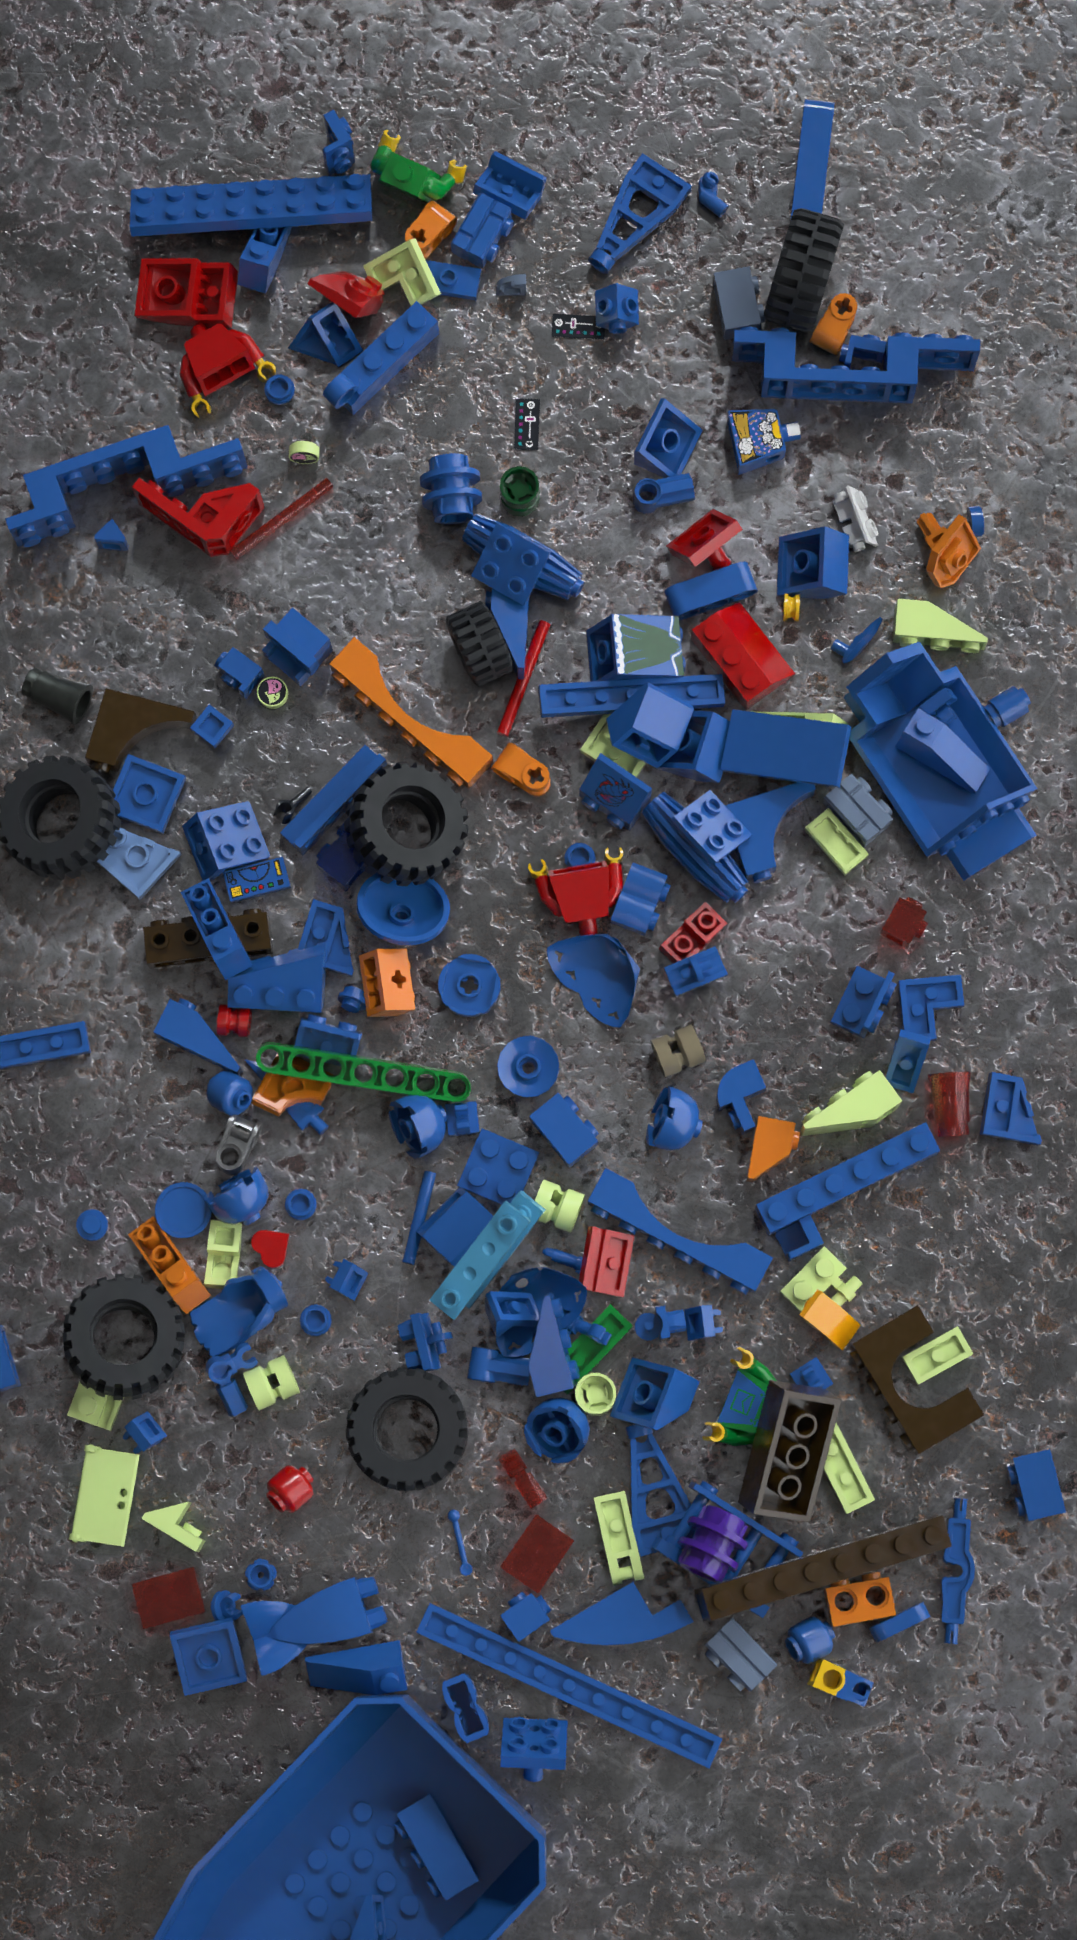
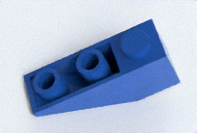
[237,226,292,293]
[181,878,253,980]
[528,1292,580,1397]

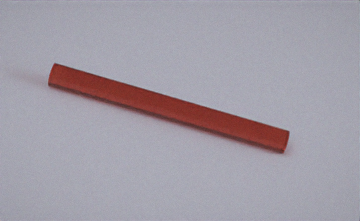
[230,478,334,560]

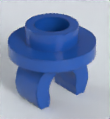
[210,1590,243,1621]

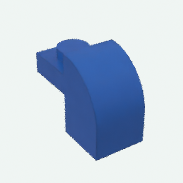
[716,1059,766,1135]

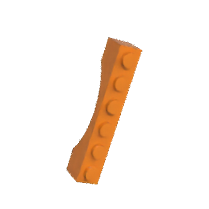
[330,637,493,789]

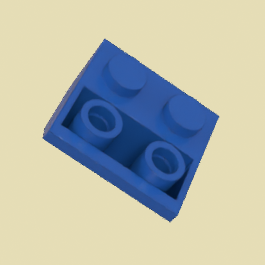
[606,682,694,768]
[416,1187,493,1267]

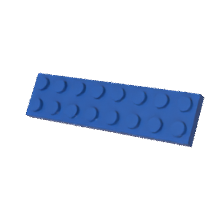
[130,174,372,237]

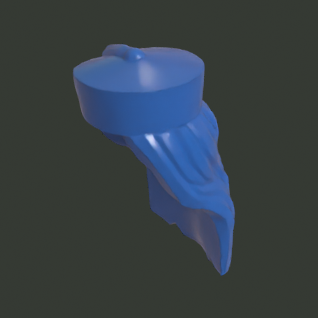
[189,1267,288,1357]

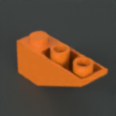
[128,1216,211,1314]

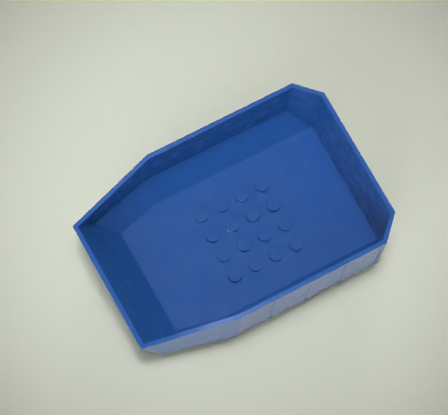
[153,1694,547,1940]

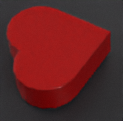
[251,1230,290,1269]

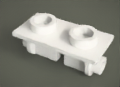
[833,486,878,552]

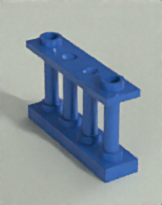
[651,1480,804,1618]

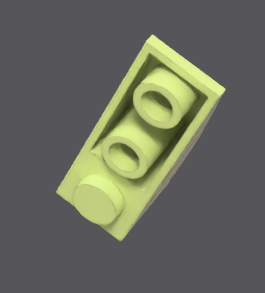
[893,599,988,653]

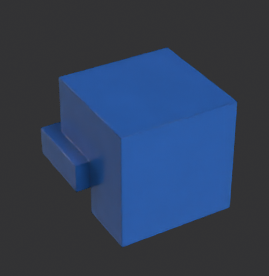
[262,607,333,687]

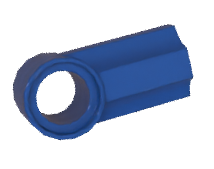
[633,473,695,514]
[467,1347,530,1386]

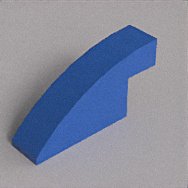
[550,1582,693,1645]

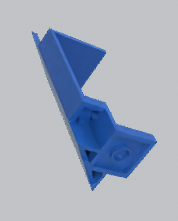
[843,641,1037,881]

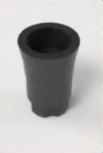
[22,668,93,725]

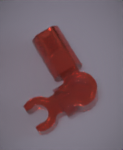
[498,1448,548,1509]

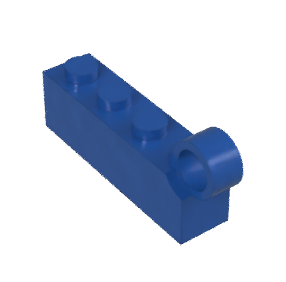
[322,301,439,415]

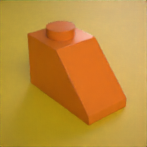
[746,1116,800,1182]

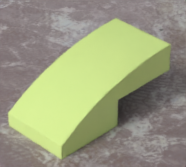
[204,1220,242,1289]

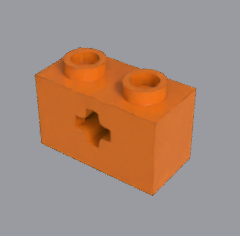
[359,949,416,1017]

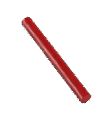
[497,620,551,737]

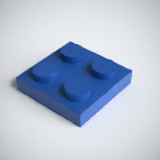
[113,754,186,834]
[457,1128,540,1205]
[170,1617,248,1696]

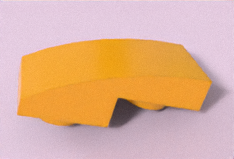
[799,1289,861,1351]

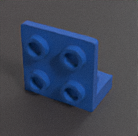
[182,801,270,881]
[830,966,897,1039]

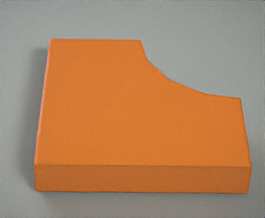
[251,1053,333,1117]

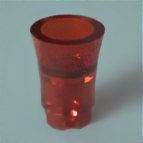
[927,1071,971,1137]

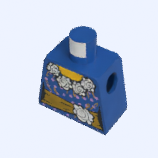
[727,409,801,475]

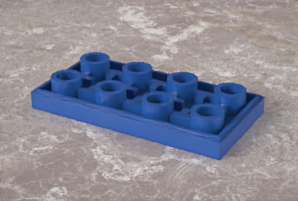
[720,709,852,788]

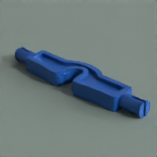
[941,1498,975,1644]

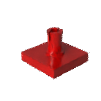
[666,509,743,571]

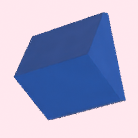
[634,398,703,478]

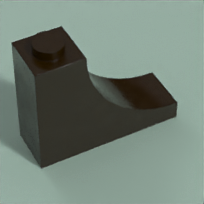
[85,688,197,774]

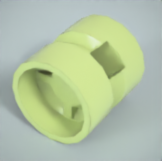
[535,1179,585,1233]
[243,1355,300,1410]
[575,1373,616,1416]

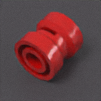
[217,1004,252,1038]

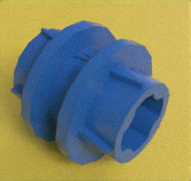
[420,453,482,524]

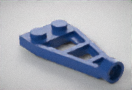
[588,153,692,274]
[625,1424,696,1557]

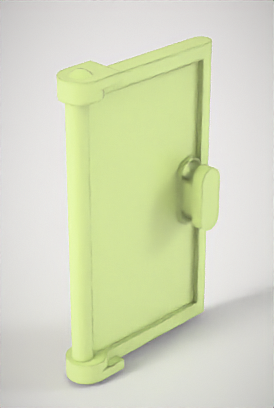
[69,1444,140,1547]

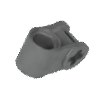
[215,1115,263,1175]

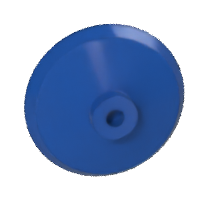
[155,1182,211,1238]

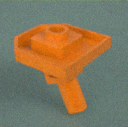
[917,512,981,588]

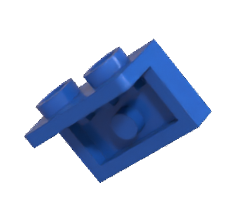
[322,110,355,176]
[473,151,546,220]
[294,1014,362,1066]

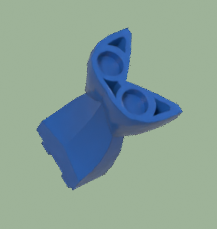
[240,1577,388,1676]

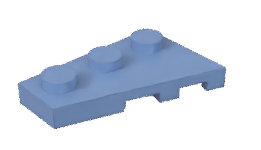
[96,827,182,900]

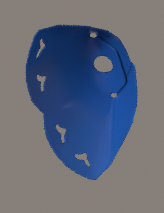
[547,934,640,1028]
[496,1267,587,1357]

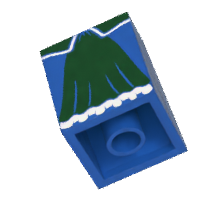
[586,614,686,682]

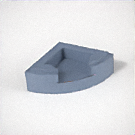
[496,274,526,296]

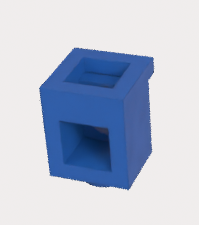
[214,647,265,699]

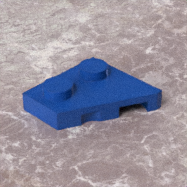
[298,899,354,977]
[980,1072,1042,1146]

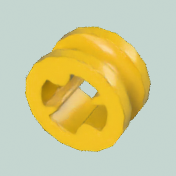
[783,593,800,622]

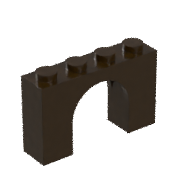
[849,1305,984,1455]

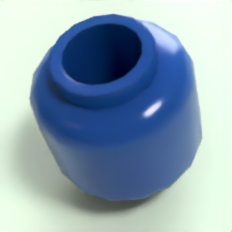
[207,1071,253,1116]
[785,1616,835,1664]

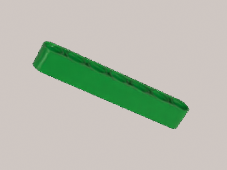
[256,1042,471,1102]

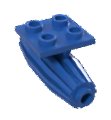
[462,514,585,606]
[642,790,752,903]

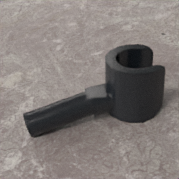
[273,787,312,824]

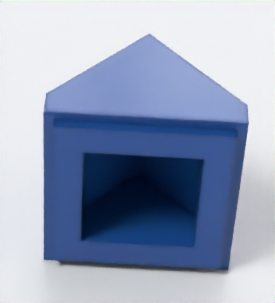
[94,519,129,551]

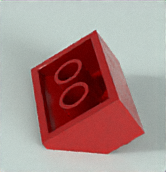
[691,602,795,710]

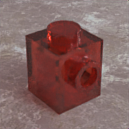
[880,897,928,949]

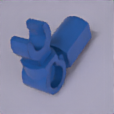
[205,1342,258,1417]

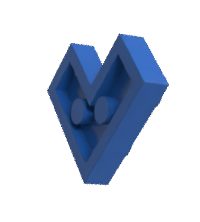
[898,975,964,1041]

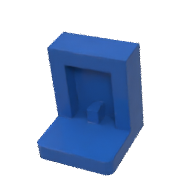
[839,335,886,370]

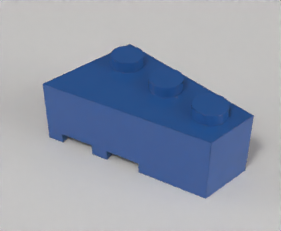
[228,941,326,1013]

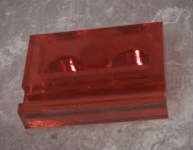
[500,1514,574,1594]
[132,1567,206,1629]

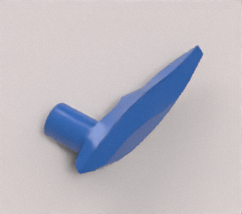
[831,617,883,663]

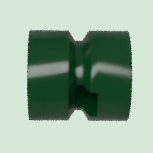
[500,466,540,517]

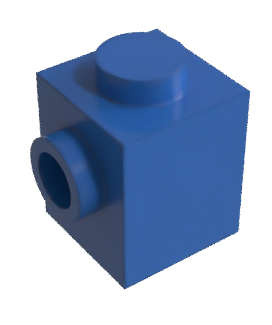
[500,1592,552,1642]

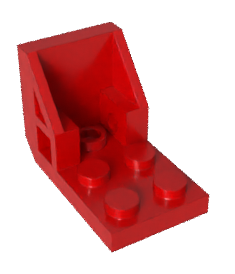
[132,478,265,557]

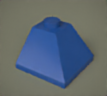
[610,1357,700,1430]

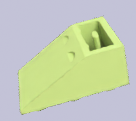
[800,1070,902,1136]

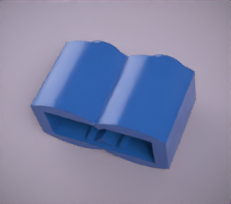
[610,863,671,936]
[442,1673,490,1743]

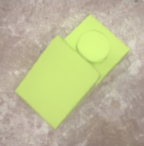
[141,1502,205,1552]

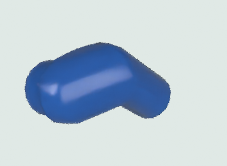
[698,172,729,218]

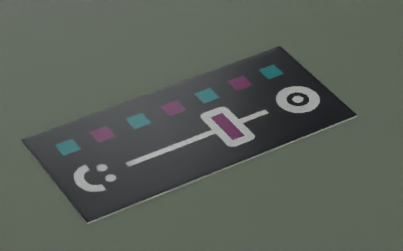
[552,314,605,340]
[514,398,540,450]

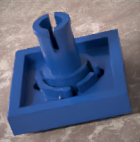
[500,1717,568,1782]

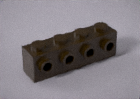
[143,908,273,969]

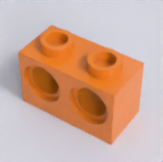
[824,1572,896,1627]

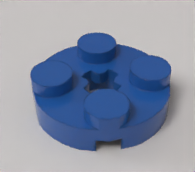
[438,954,501,1017]

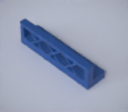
[280,745,387,855]

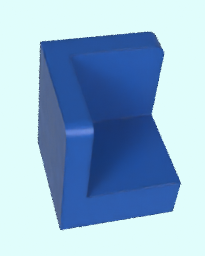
[775,1215,824,1262]

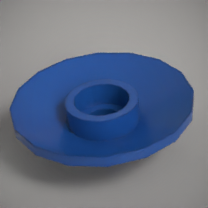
[497,1036,560,1098]

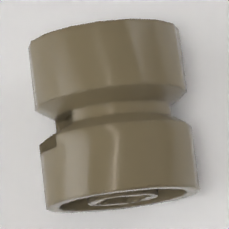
[650,1024,706,1078]

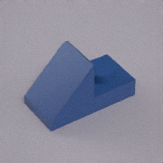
[885,1029,931,1093]
[485,1291,540,1337]

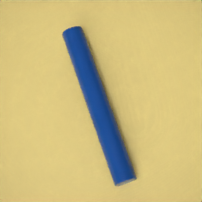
[402,1171,436,1265]

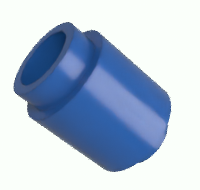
[984,686,1031,727]

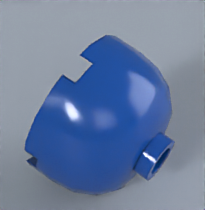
[646,1086,703,1151]
[389,1095,447,1159]
[204,1167,269,1226]
[524,1398,590,1463]

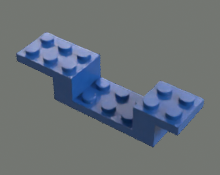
[732,327,980,403]
[5,425,248,547]

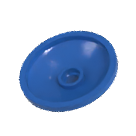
[356,873,450,945]

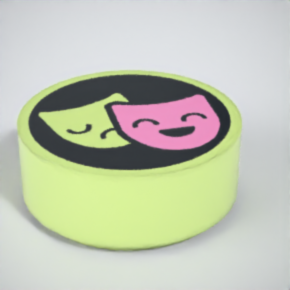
[289,441,320,464]
[257,677,288,709]

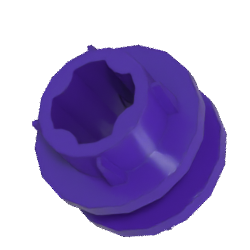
[677,1505,748,1583]

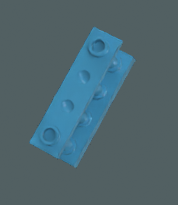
[429,1190,546,1320]

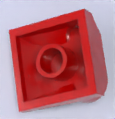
[307,271,384,318]

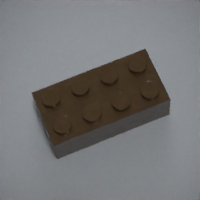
[738,1380,842,1523]

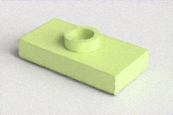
[804,808,869,876]

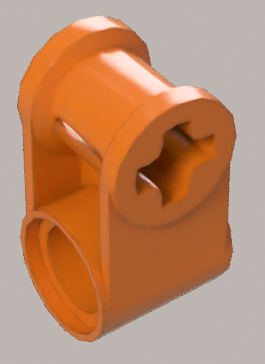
[405,200,458,260]
[810,293,857,356]
[491,742,551,796]

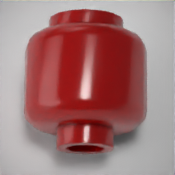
[266,1465,314,1513]

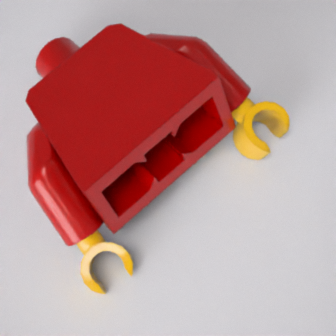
[180,323,276,418]
[528,847,623,936]

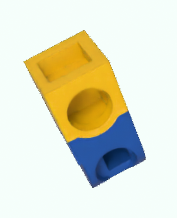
[807,1658,874,1707]

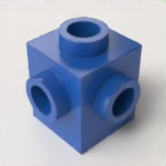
[595,283,639,334]

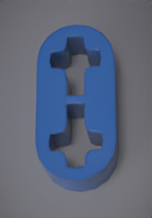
[869,1602,930,1643]

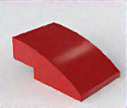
[134,258,238,328]

